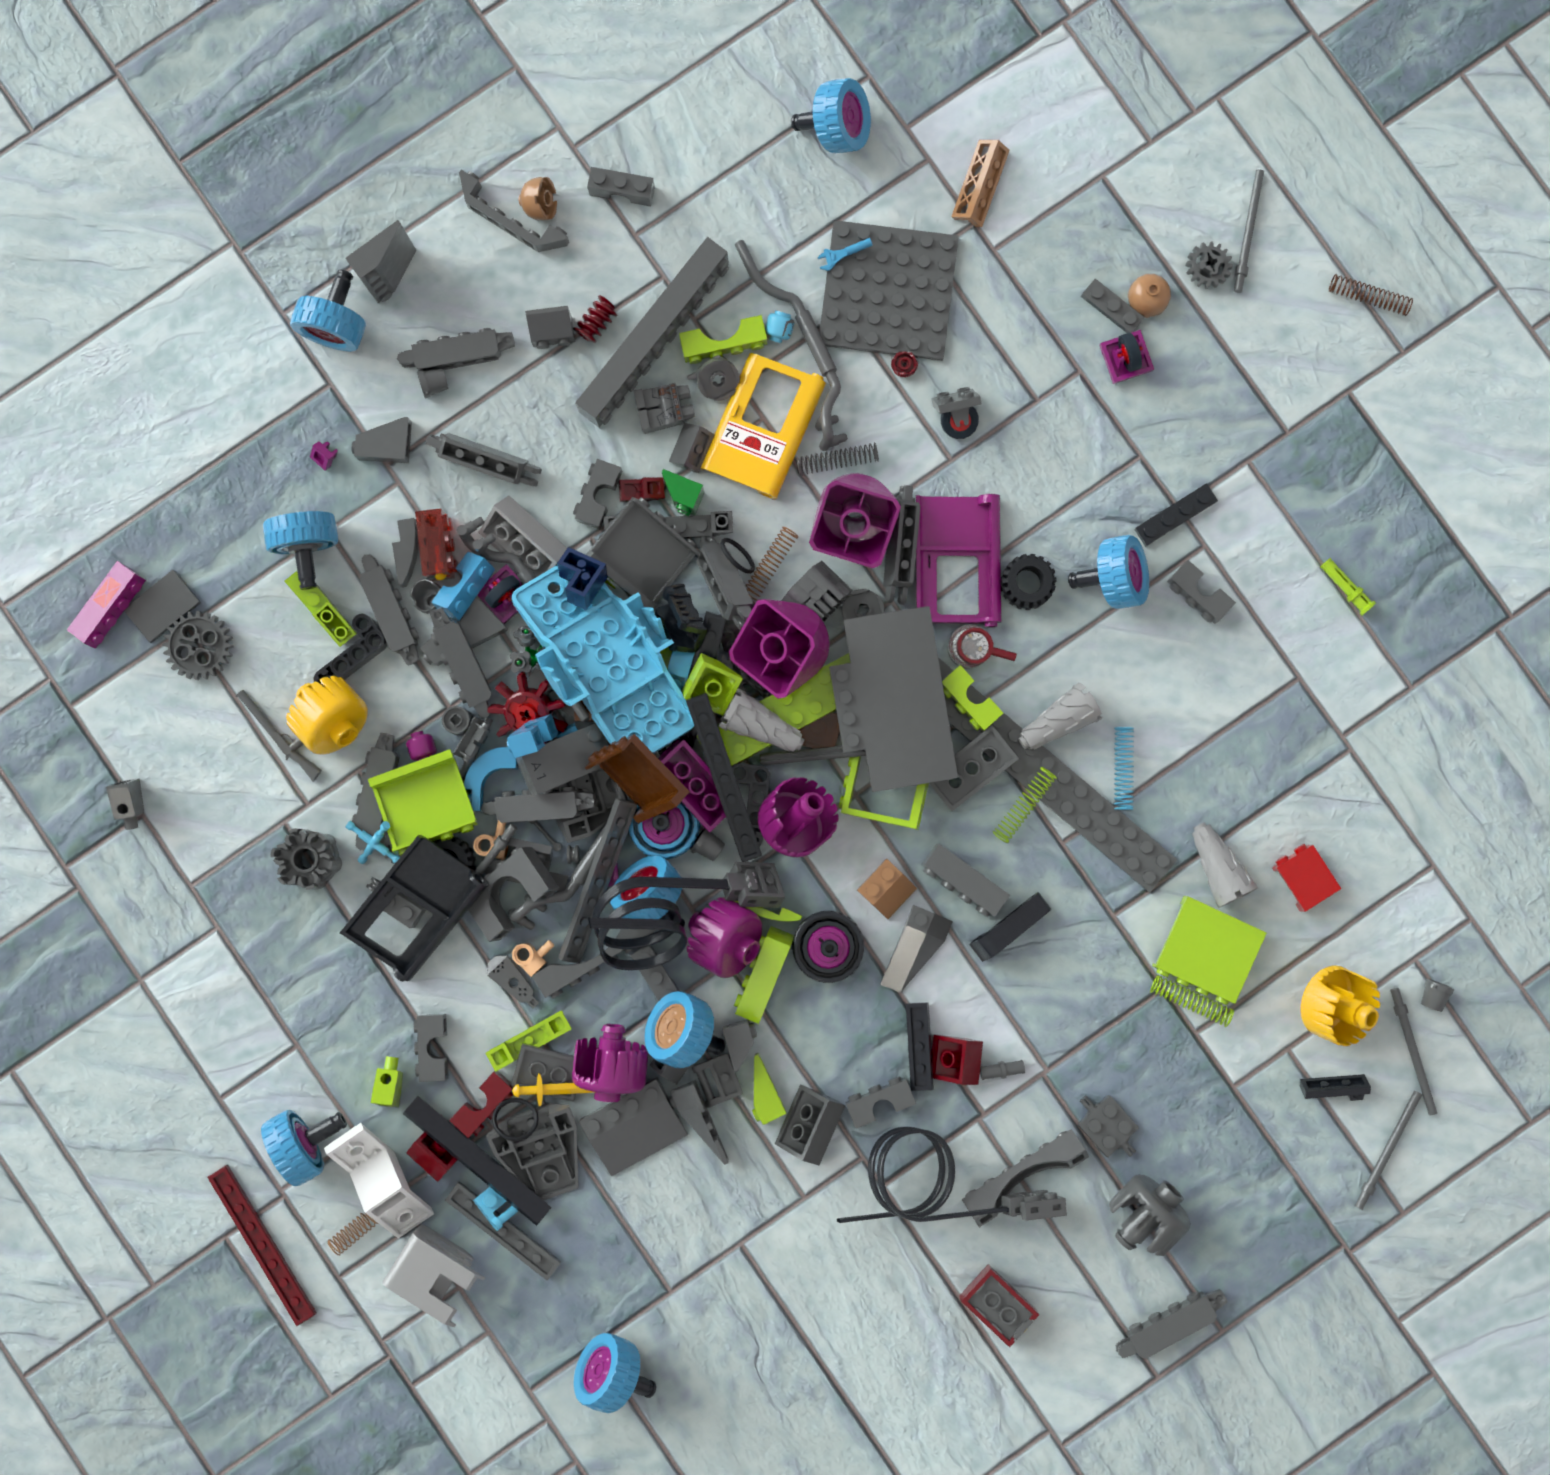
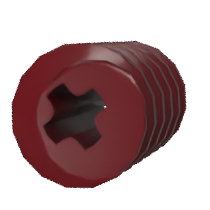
[573,295,618,343]

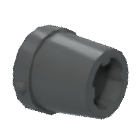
[417,368,448,398]
[690,828,725,861]
[1421,978,1454,1012]

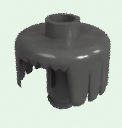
[1109,1174,1191,1256]

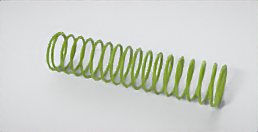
[993,767,1057,843]
[1150,975,1234,1027]

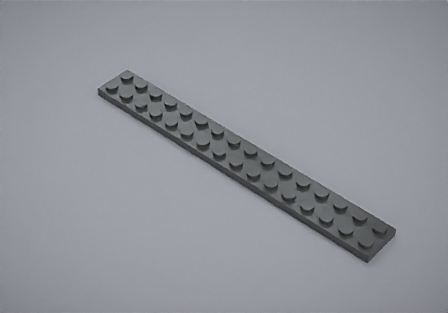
[938,658,1177,893]

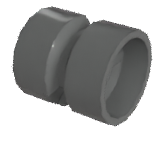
[442,706,473,736]

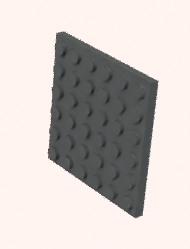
[819,220,959,361]

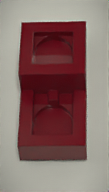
[618,477,665,502]

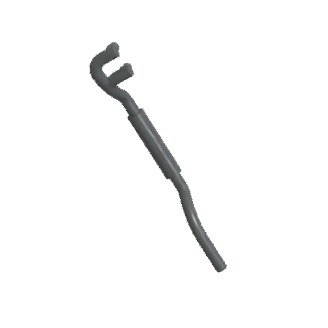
[735,240,848,451]
[457,517,590,723]
[508,781,629,930]

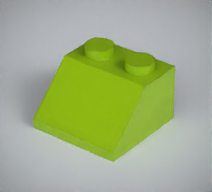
[682,653,743,716]

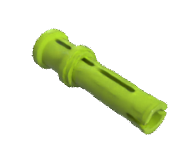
[1320,558,1376,616]

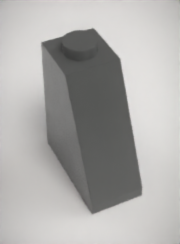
[351,417,412,463]

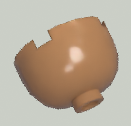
[518,177,557,221]
[1128,274,1171,318]

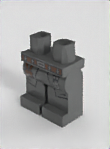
[634,383,695,434]

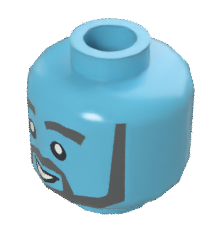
[765,310,794,343]

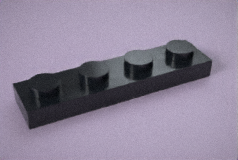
[1134,483,1218,547]
[906,1002,934,1091]

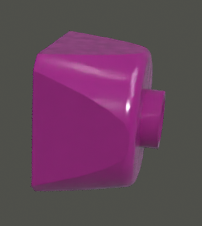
[809,473,901,568]
[729,599,830,698]

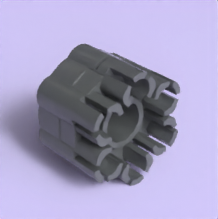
[781,560,853,622]
[271,828,342,890]

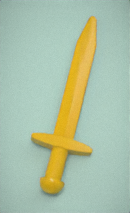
[512,1073,594,1106]

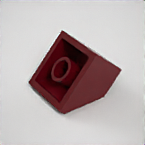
[932,1035,983,1085]
[406,1119,458,1182]

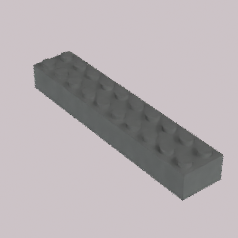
[575,236,729,428]

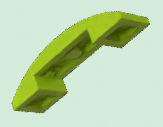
[735,901,802,921]
[485,1010,572,1072]

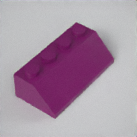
[659,739,726,833]

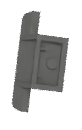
[485,837,569,892]

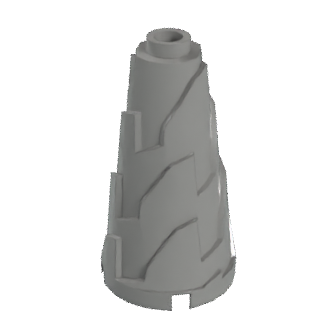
[1018,683,1102,750]
[718,688,805,752]
[1192,822,1258,908]

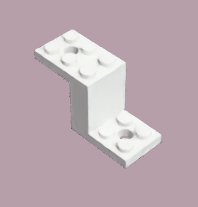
[324,1123,434,1239]

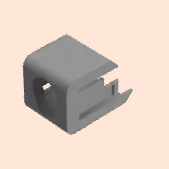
[382,1225,485,1328]

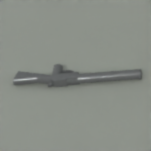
[235,690,322,782]

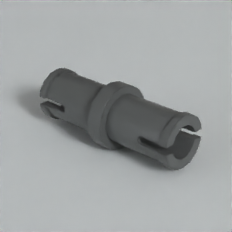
[980,1060,1025,1080]

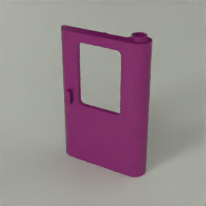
[916,494,1002,627]

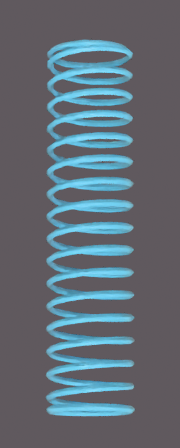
[1114,727,1134,810]

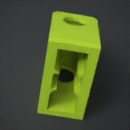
[370,1056,403,1108]

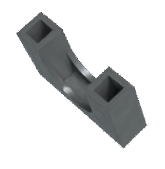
[468,846,559,942]

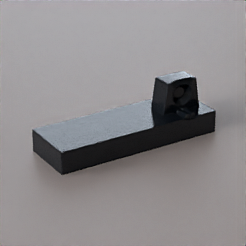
[1299,1074,1371,1101]

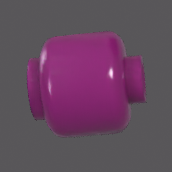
[406,731,437,761]

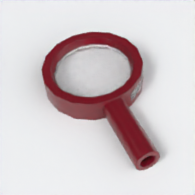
[956,628,1017,665]

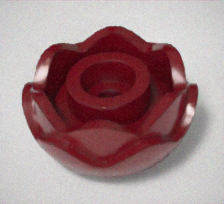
[891,352,918,377]

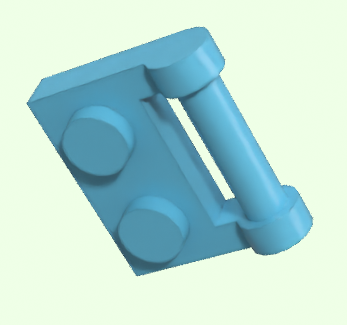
[473,1187,518,1231]

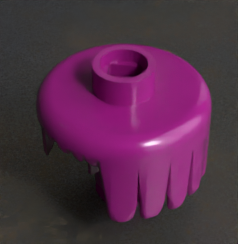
[758,777,839,858]
[686,897,762,978]
[572,1024,648,1102]

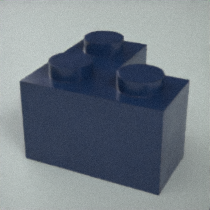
[557,547,608,610]

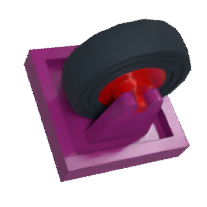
[1099,330,1154,384]
[477,564,522,624]

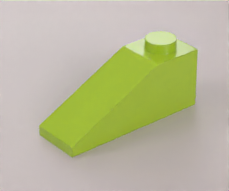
[752,1053,786,1125]

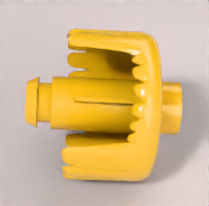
[286,676,368,755]
[1300,965,1381,1047]

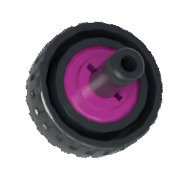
[792,911,864,983]

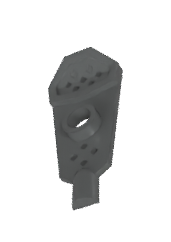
[487,955,539,1009]

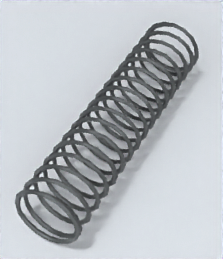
[796,442,879,476]

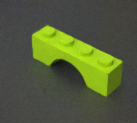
[679,315,767,364]

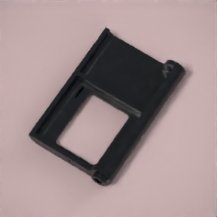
[340,835,489,982]

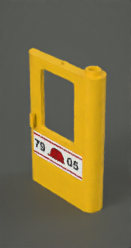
[701,353,826,500]

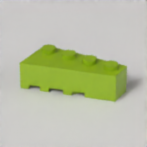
[734,926,794,1024]

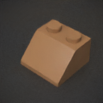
[857,859,917,919]

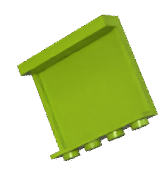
[368,749,478,856]
[1152,896,1267,1005]

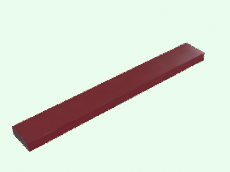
[207,1165,317,1326]

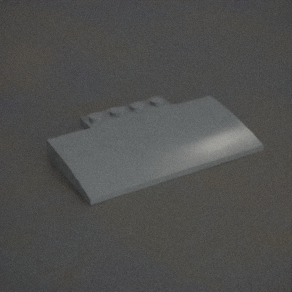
[829,606,958,792]

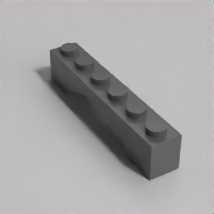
[532,929,656,999]
[962,1129,1089,1228]

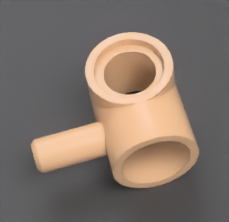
[473,820,508,860]
[512,940,554,977]

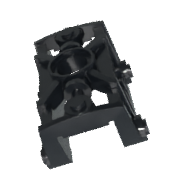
[655,584,707,653]

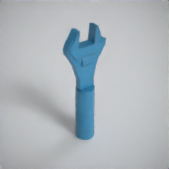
[817,238,873,271]

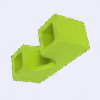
[942,665,1003,732]

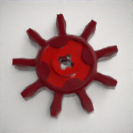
[487,671,568,744]

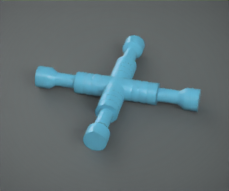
[345,821,400,864]

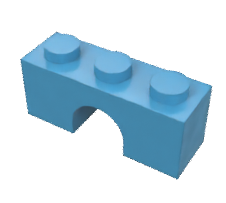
[431,552,495,620]
[507,714,558,758]

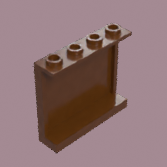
[585,734,690,824]

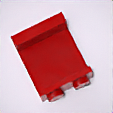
[1272,844,1341,912]

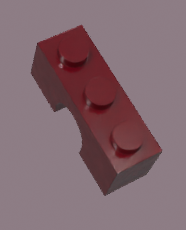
[449,1071,513,1138]

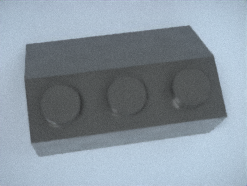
[775,1084,845,1166]

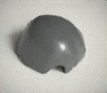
[410,579,441,614]

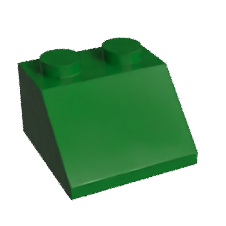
[662,469,705,517]

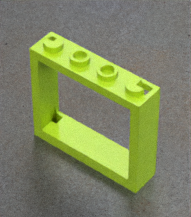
[839,756,929,830]

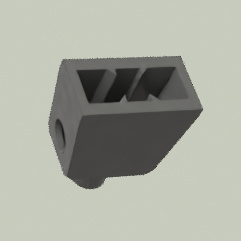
[106,778,144,830]

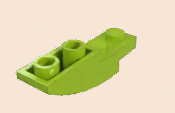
[284,571,357,647]

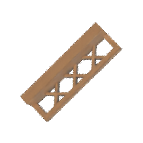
[951,140,1010,227]

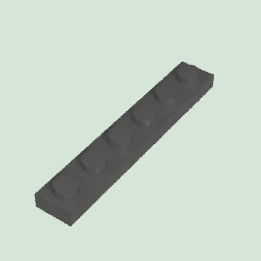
[445,1181,561,1280]

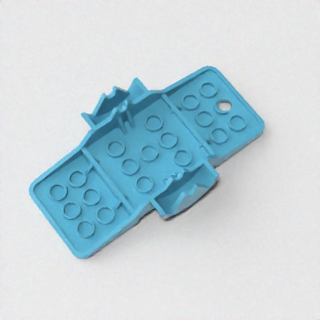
[512,565,695,754]

